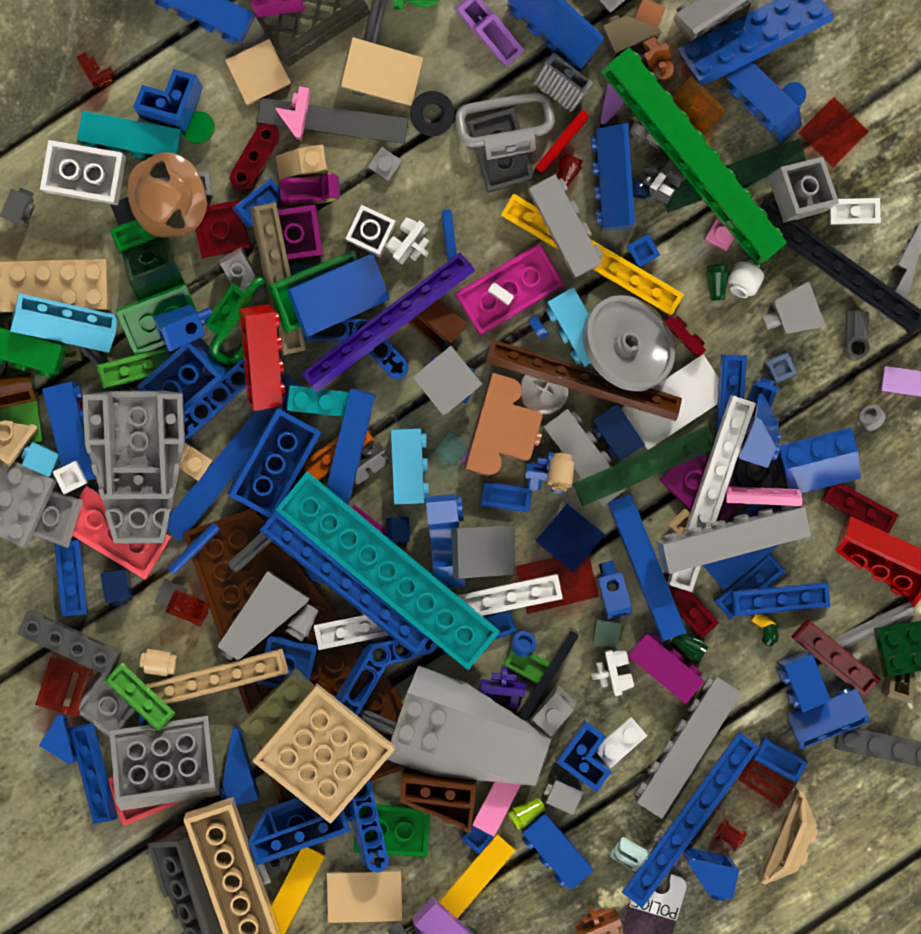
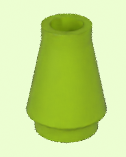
[508,798,546,830]

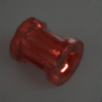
[714,819,747,851]

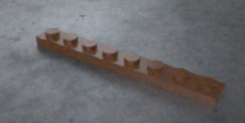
[486,339,682,421]

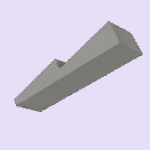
[879,221,921,323]

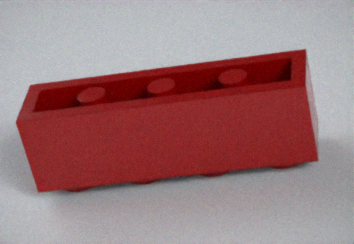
[239,304,286,411]

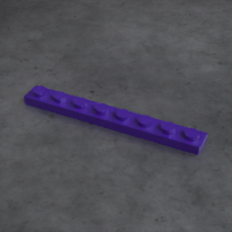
[301,252,475,392]

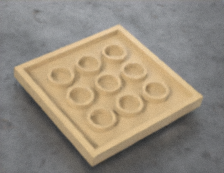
[252,684,395,824]

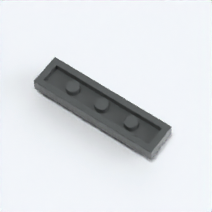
[835,728,921,767]

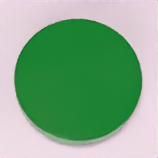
[182,111,215,144]

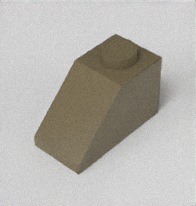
[602,15,661,57]

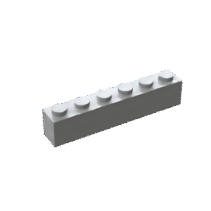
[656,505,811,574]
[634,675,742,818]

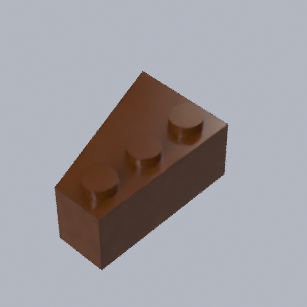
[399,769,477,834]

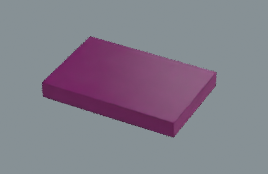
[659,445,741,521]

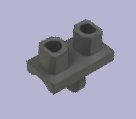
[642,159,685,204]

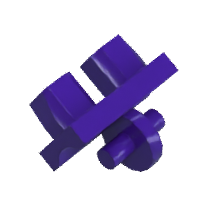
[481,666,526,708]

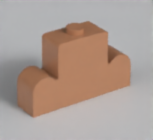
[464,373,542,476]

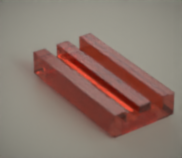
[738,759,793,807]

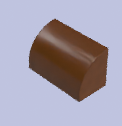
[408,299,468,352]
[0,373,37,409]

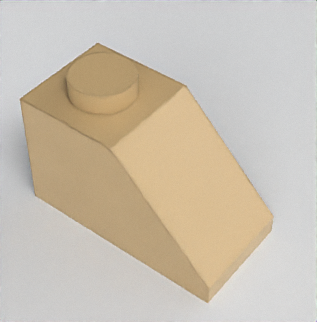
[276,144,328,180]

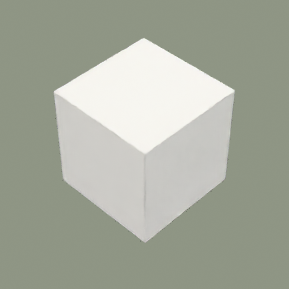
[346,205,396,258]

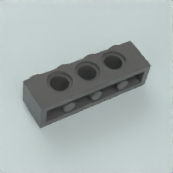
[17,609,122,676]

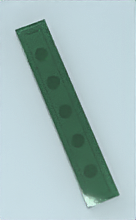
[663,139,807,214]
[573,426,714,507]

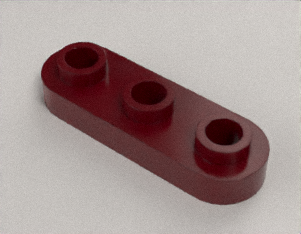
[229,123,280,192]

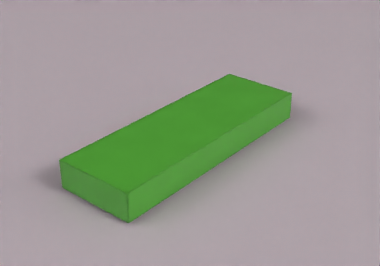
[96,347,171,390]
[104,663,175,732]

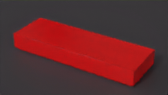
[534,110,589,176]

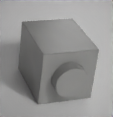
[543,777,583,815]

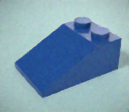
[137,338,230,411]

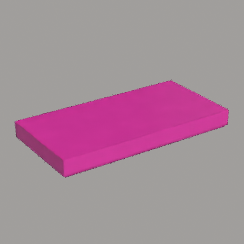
[455,243,565,336]

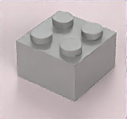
[768,157,839,223]

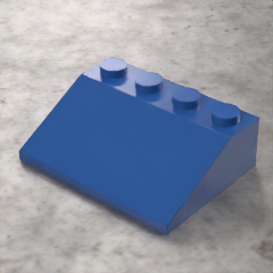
[507,0,605,72]

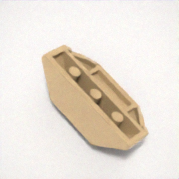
[758,787,818,884]

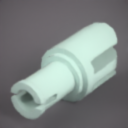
[610,837,648,872]

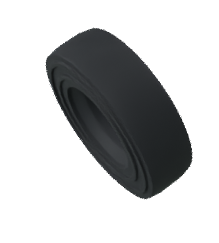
[410,91,455,136]
[734,456,779,488]

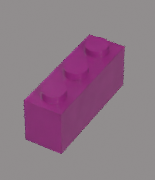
[627,632,705,704]

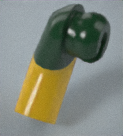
[751,614,779,647]

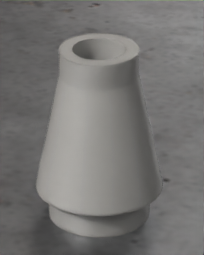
[285,603,319,642]

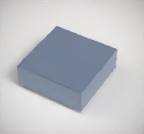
[764,351,798,385]

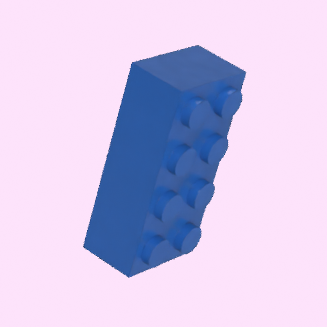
[227,407,321,518]

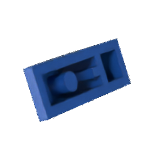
[220,725,260,806]

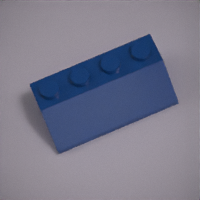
[591,123,635,231]

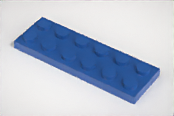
[677,0,834,87]

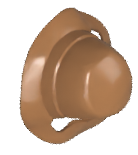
[128,152,207,237]

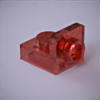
[76,52,115,88]
[165,589,210,627]

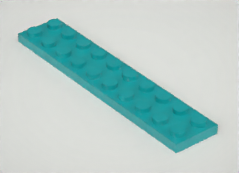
[275,471,500,670]

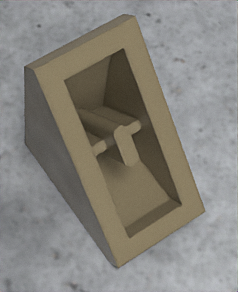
[881,673,915,703]

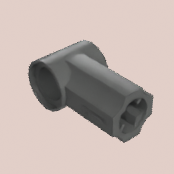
[843,310,870,361]

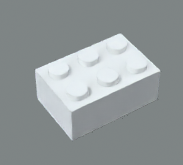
[40,140,127,205]

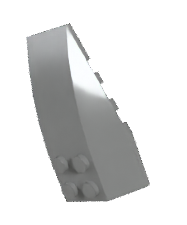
[83,391,185,543]
[387,665,552,786]

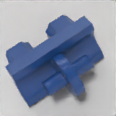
[525,452,564,494]

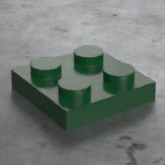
[874,621,921,677]

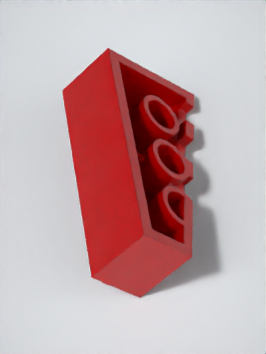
[835,516,921,607]

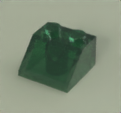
[122,237,185,301]

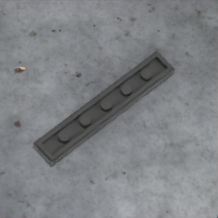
[258,98,409,144]

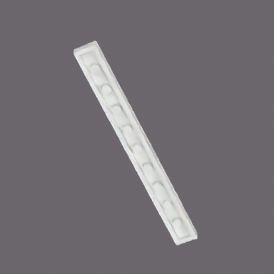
[314,574,563,650]

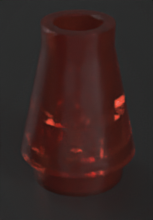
[556,152,583,188]

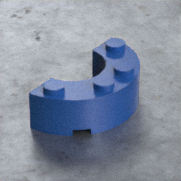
[426,493,465,588]

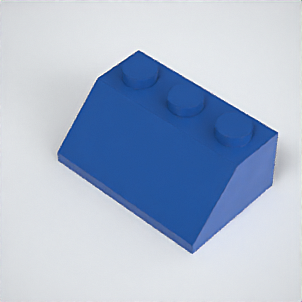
[777,428,861,493]
[682,847,739,901]

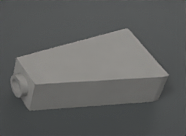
[217,570,310,661]

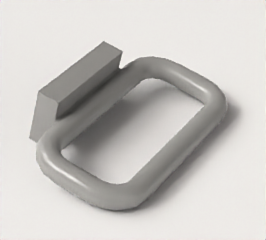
[455,92,555,160]

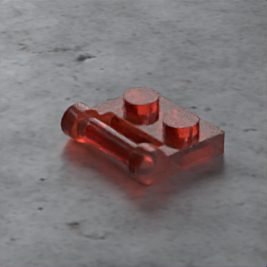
[35,657,93,718]

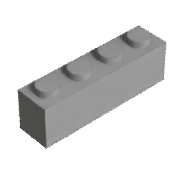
[528,174,603,279]
[543,409,627,507]

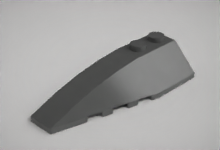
[148,832,223,934]

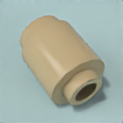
[547,453,575,491]
[140,649,177,677]

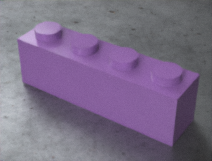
[412,896,474,934]

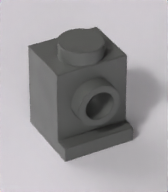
[0,188,35,228]

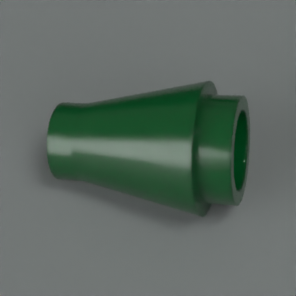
[705,264,729,301]
[670,634,709,663]

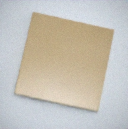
[225,39,292,106]

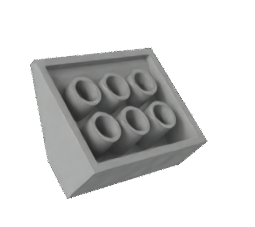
[110,716,220,811]

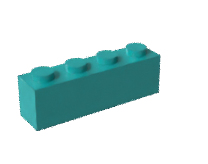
[77,111,183,164]

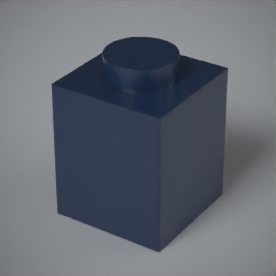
[100,568,133,606]

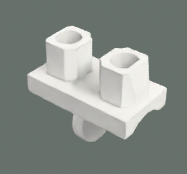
[386,218,430,265]
[591,649,634,696]

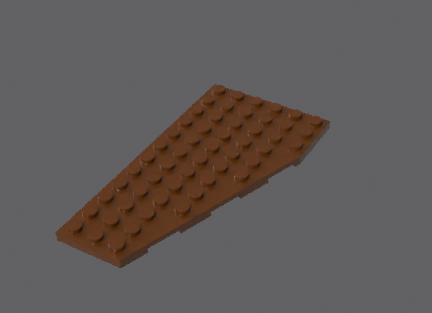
[183,508,409,804]

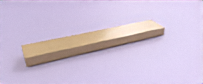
[145,649,289,704]

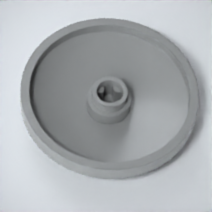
[583,295,675,391]

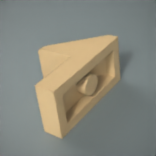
[180,442,213,481]

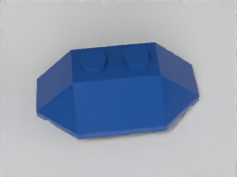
[248,797,351,866]

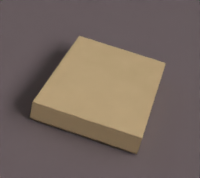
[339,37,423,107]
[327,870,402,923]

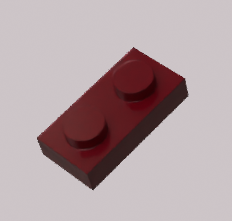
[663,315,706,358]

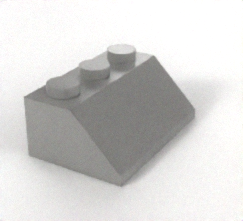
[674,0,753,43]

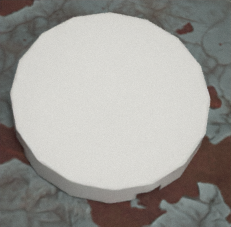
[520,375,569,415]

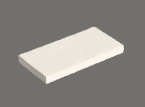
[621,355,719,450]

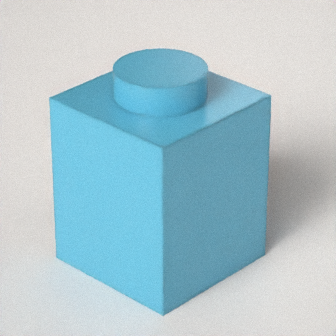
[21,442,60,477]

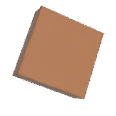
[635,0,666,27]

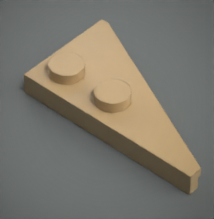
[0,420,38,467]

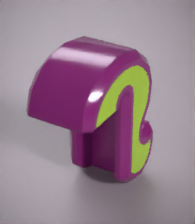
[279,173,340,205]

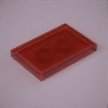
[515,549,599,614]

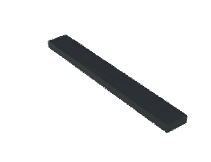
[759,199,921,335]

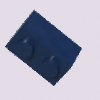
[591,403,645,461]

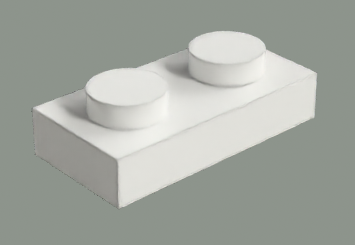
[829,198,881,225]
[596,716,647,768]

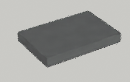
[467,108,535,194]
[452,525,515,579]

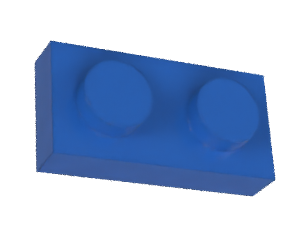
[232,178,280,228]

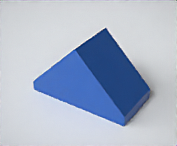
[39,712,77,764]

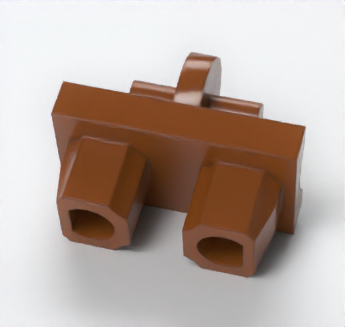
[642,37,674,81]
[574,905,622,934]

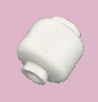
[728,260,764,298]

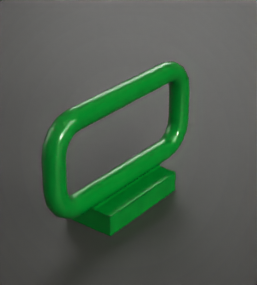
[205,276,266,366]

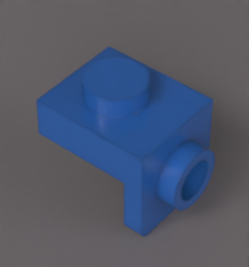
[747,377,780,407]

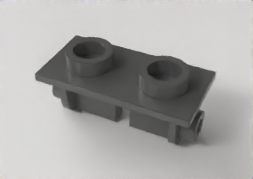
[354,442,391,486]

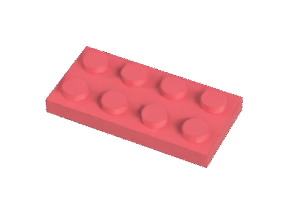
[72,486,172,579]

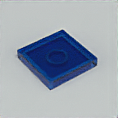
[535,504,605,573]

